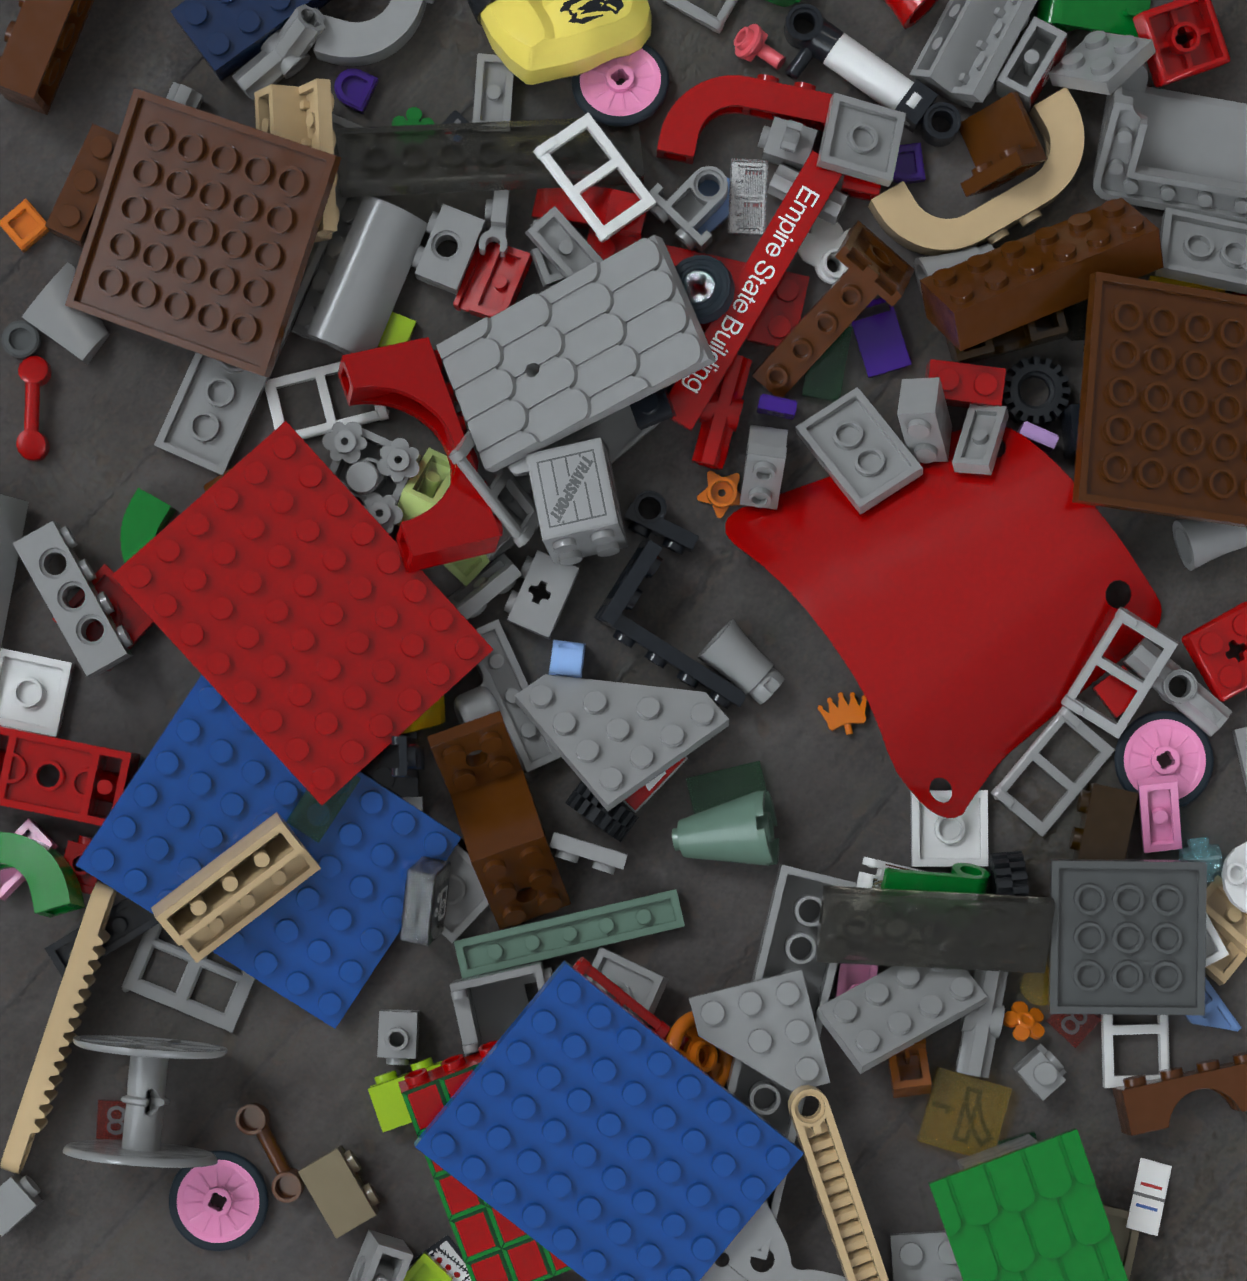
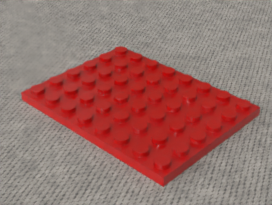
[111,421,494,806]

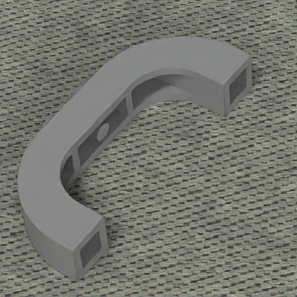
[313,0,434,66]

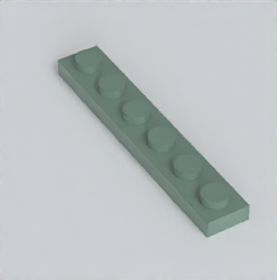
[454,889,685,979]

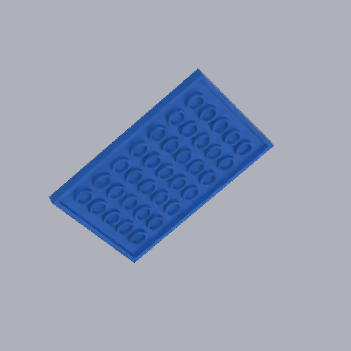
[76,675,462,1029]
[414,960,804,1281]

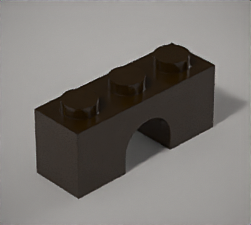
[946,309,1069,364]

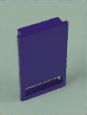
[851,297,912,378]

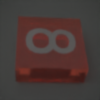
[1046,1014,1101,1048]
[96,1099,126,1140]

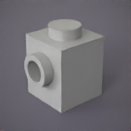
[377,1009,420,1065]

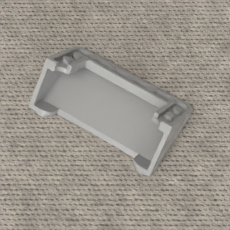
[1093,63,1247,224]

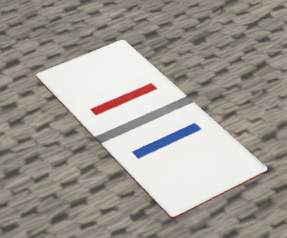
[1126,1158,1172,1236]

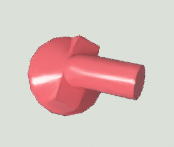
[734,24,786,70]

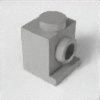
[1012,1043,1066,1101]

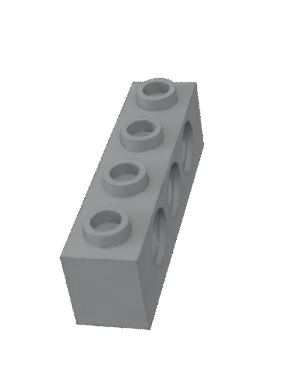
[13,521,133,678]

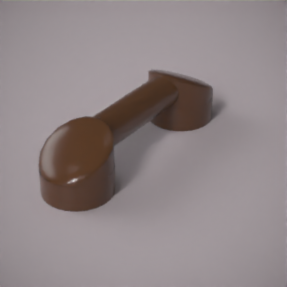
[235,1103,305,1203]

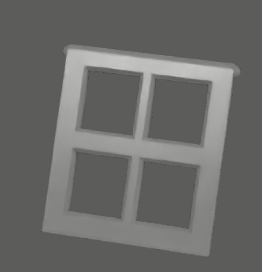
[121,923,255,1033]

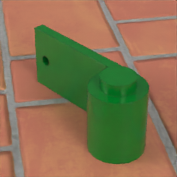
[1037,0,1151,37]
[876,863,990,924]

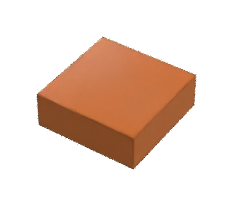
[0,198,49,253]

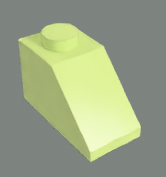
[396,448,450,526]

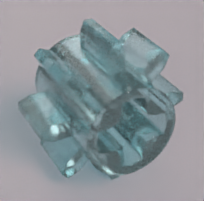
[1179,837,1223,882]

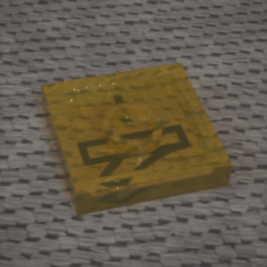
[917,1066,1012,1156]

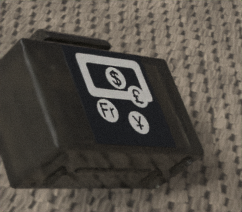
[400,856,451,947]

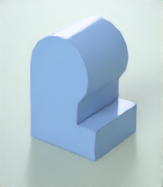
[549,639,586,678]

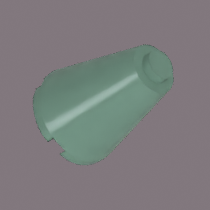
[672,790,780,866]

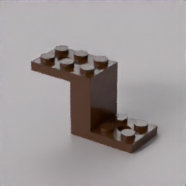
[427,711,571,930]

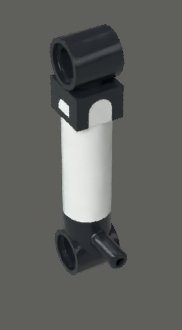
[784,4,961,147]

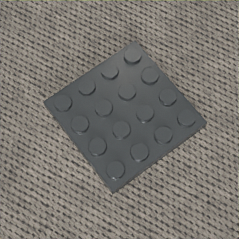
[1048,859,1207,1015]

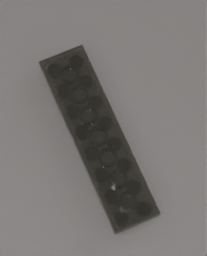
[336,118,645,197]

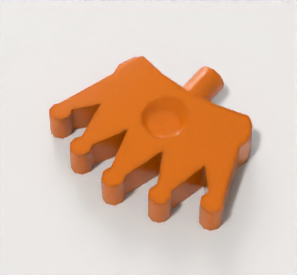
[817,692,867,735]

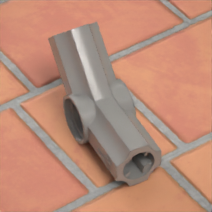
[232,4,326,103]

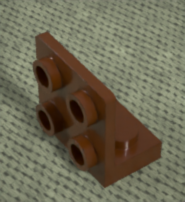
[959,92,1047,197]

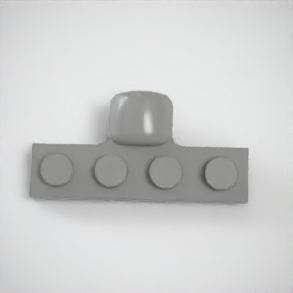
[454,619,561,774]

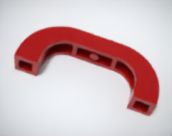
[656,74,881,201]

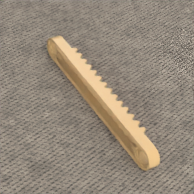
[0,881,117,1174]
[788,1085,889,1281]

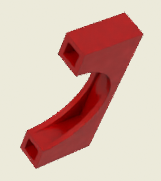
[338,337,503,573]

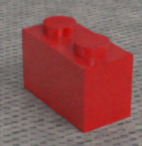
[925,359,1006,408]

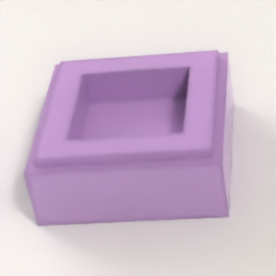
[1017,421,1059,453]

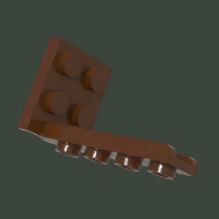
[752,220,915,398]

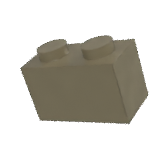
[298,1145,381,1239]

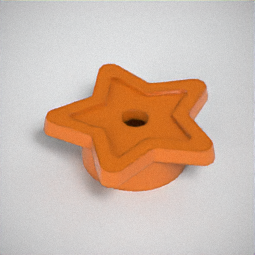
[697,470,741,518]

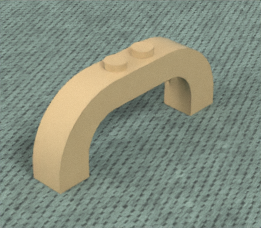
[868,88,1085,256]

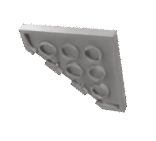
[515,674,729,811]

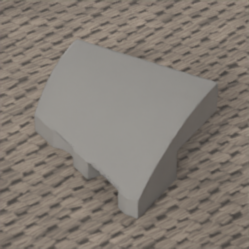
[22,262,110,365]

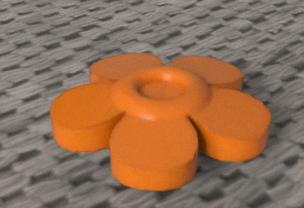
[1003,1001,1045,1042]

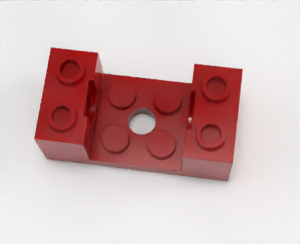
[0,725,141,826]

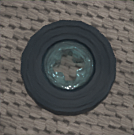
[675,255,735,324]

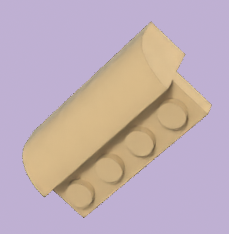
[254,78,340,242]
[151,812,321,963]

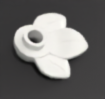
[798,217,851,284]

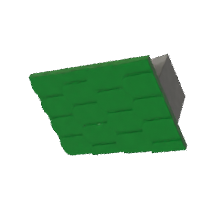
[928,1128,1128,1281]

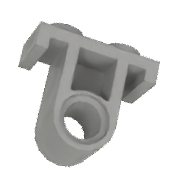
[649,166,728,252]
[739,425,788,510]

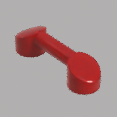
[16,356,52,462]

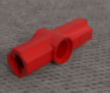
[691,355,752,470]

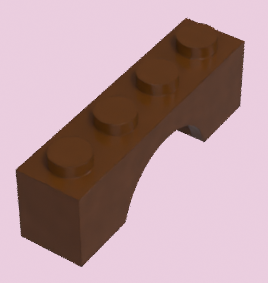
[1113,1052,1247,1136]

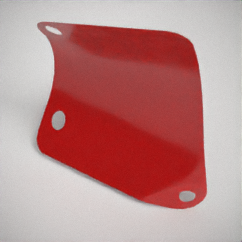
[725,427,1162,818]

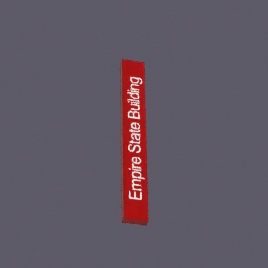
[669,150,843,432]

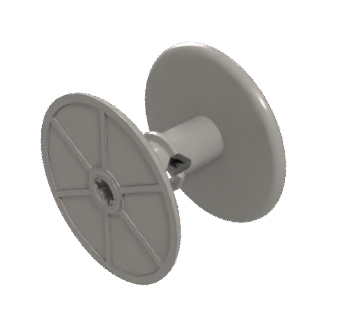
[62,1035,228,1168]

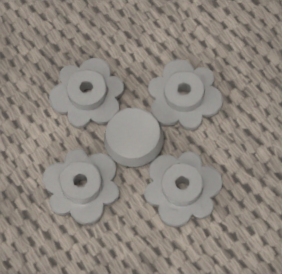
[322,422,420,534]

